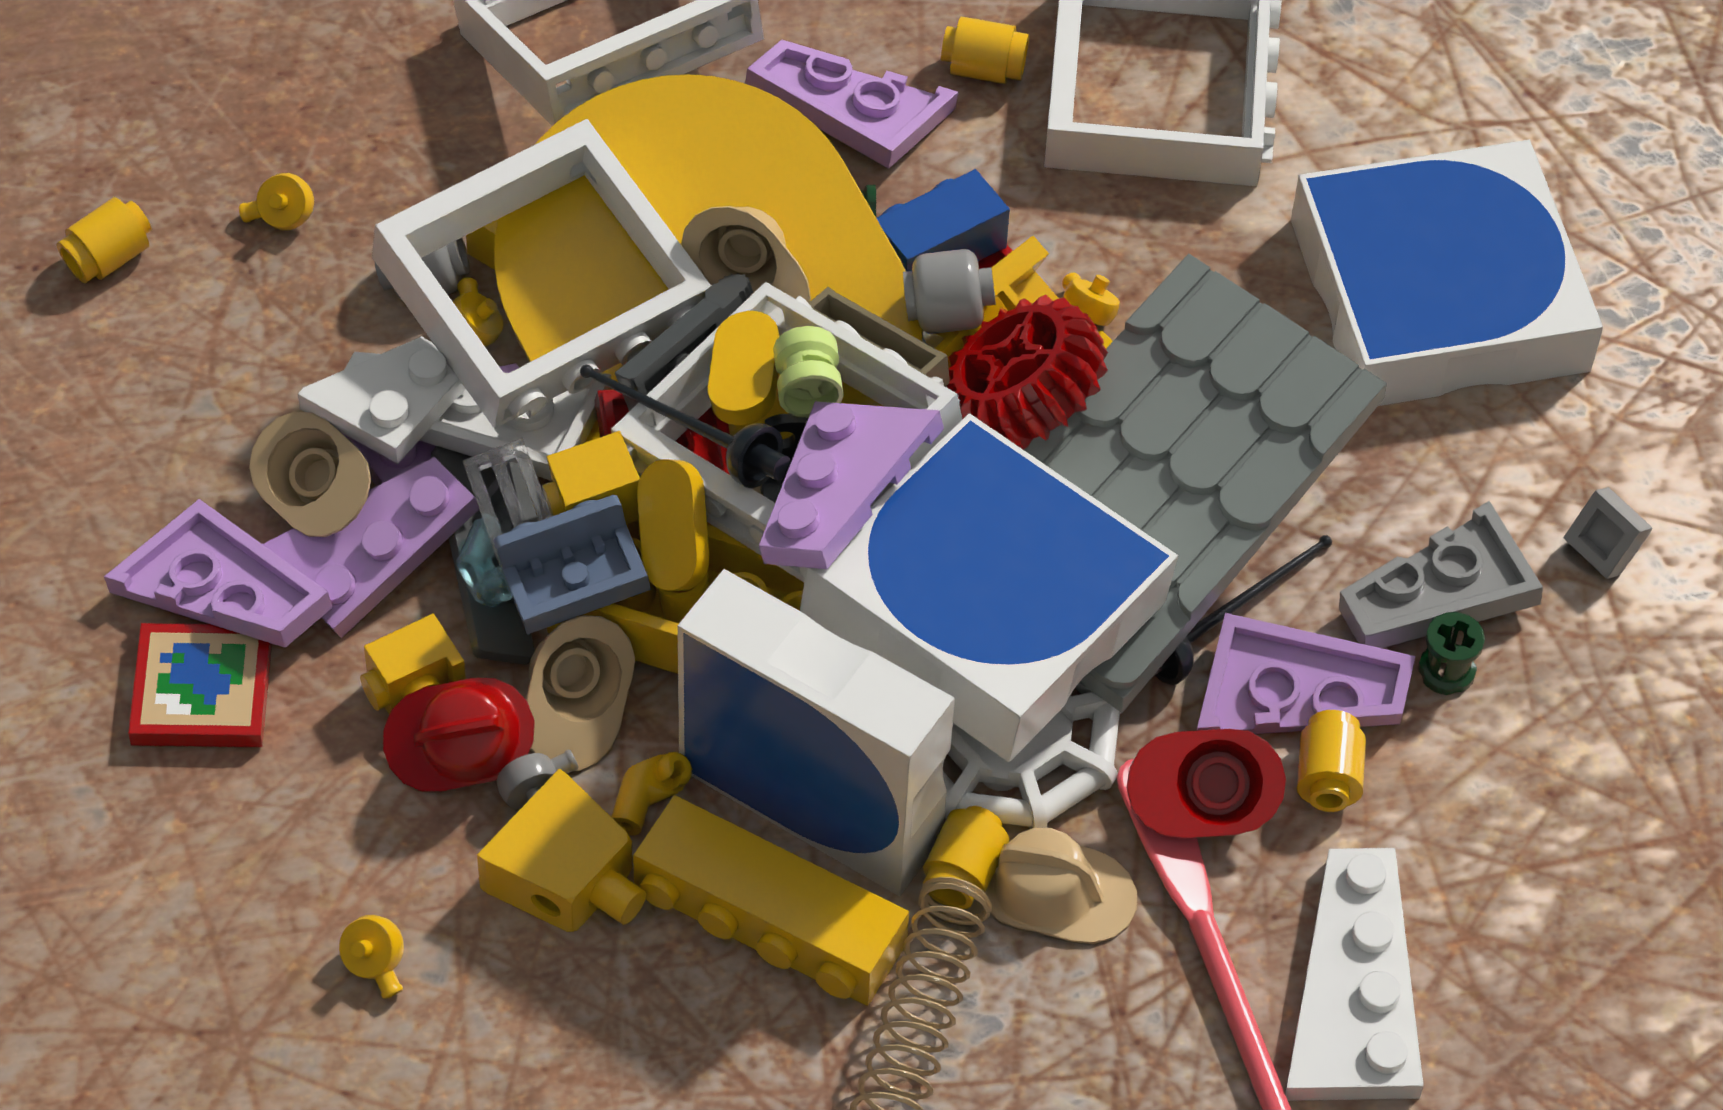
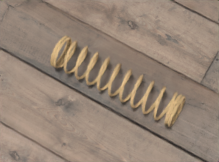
[850,877,992,1110]

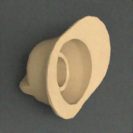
[681,206,811,303]
[249,412,371,537]
[526,615,635,771]
[985,828,1137,944]

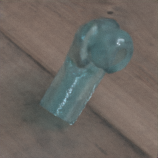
[456,518,512,607]

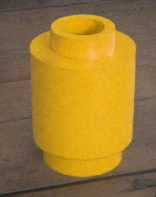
[941,16,1029,84]
[56,197,152,283]
[1297,710,1366,812]
[923,806,1009,909]

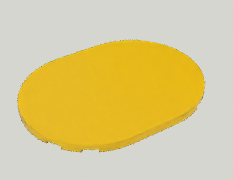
[494,74,923,526]

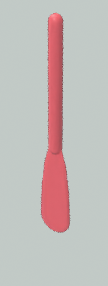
[1117,759,1291,1110]

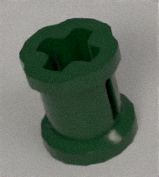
[1418,612,1485,695]

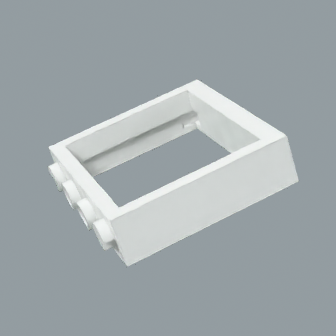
[453,0,764,126]
[1044,0,1282,186]
[372,119,711,429]
[611,282,962,582]

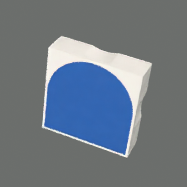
[1291,139,1603,406]
[800,413,1179,762]
[677,569,955,896]

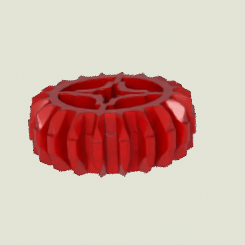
[945,295,1108,450]

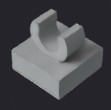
[1563,487,1653,579]

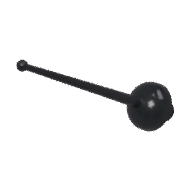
[580,364,791,488]
[1152,535,1332,685]

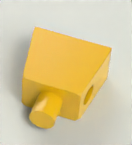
[477,769,647,932]

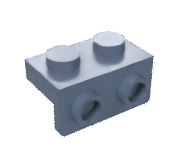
[493,495,651,634]

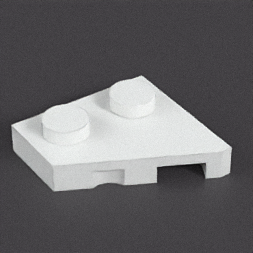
[298,336,466,464]

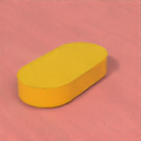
[707,311,780,425]
[637,459,709,591]

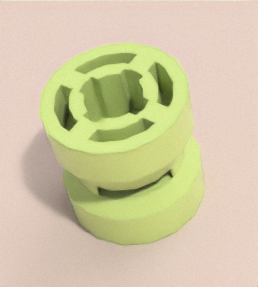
[773,326,844,418]

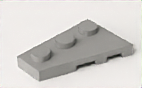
[1339,501,1543,648]

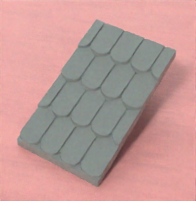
[1024,253,1387,713]

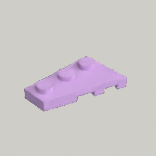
[745,40,958,169]
[759,401,944,569]
[263,457,482,638]
[104,499,333,648]
[1197,613,1415,734]

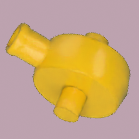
[239,173,314,230]
[1062,273,1120,326]
[453,278,503,347]
[339,915,404,999]

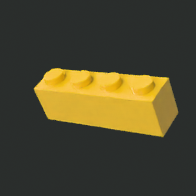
[633,795,909,1006]

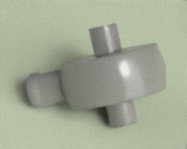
[497,750,579,809]

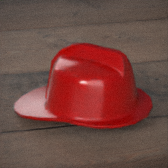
[383,678,535,792]
[1126,729,1286,838]

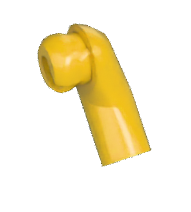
[611,752,692,836]

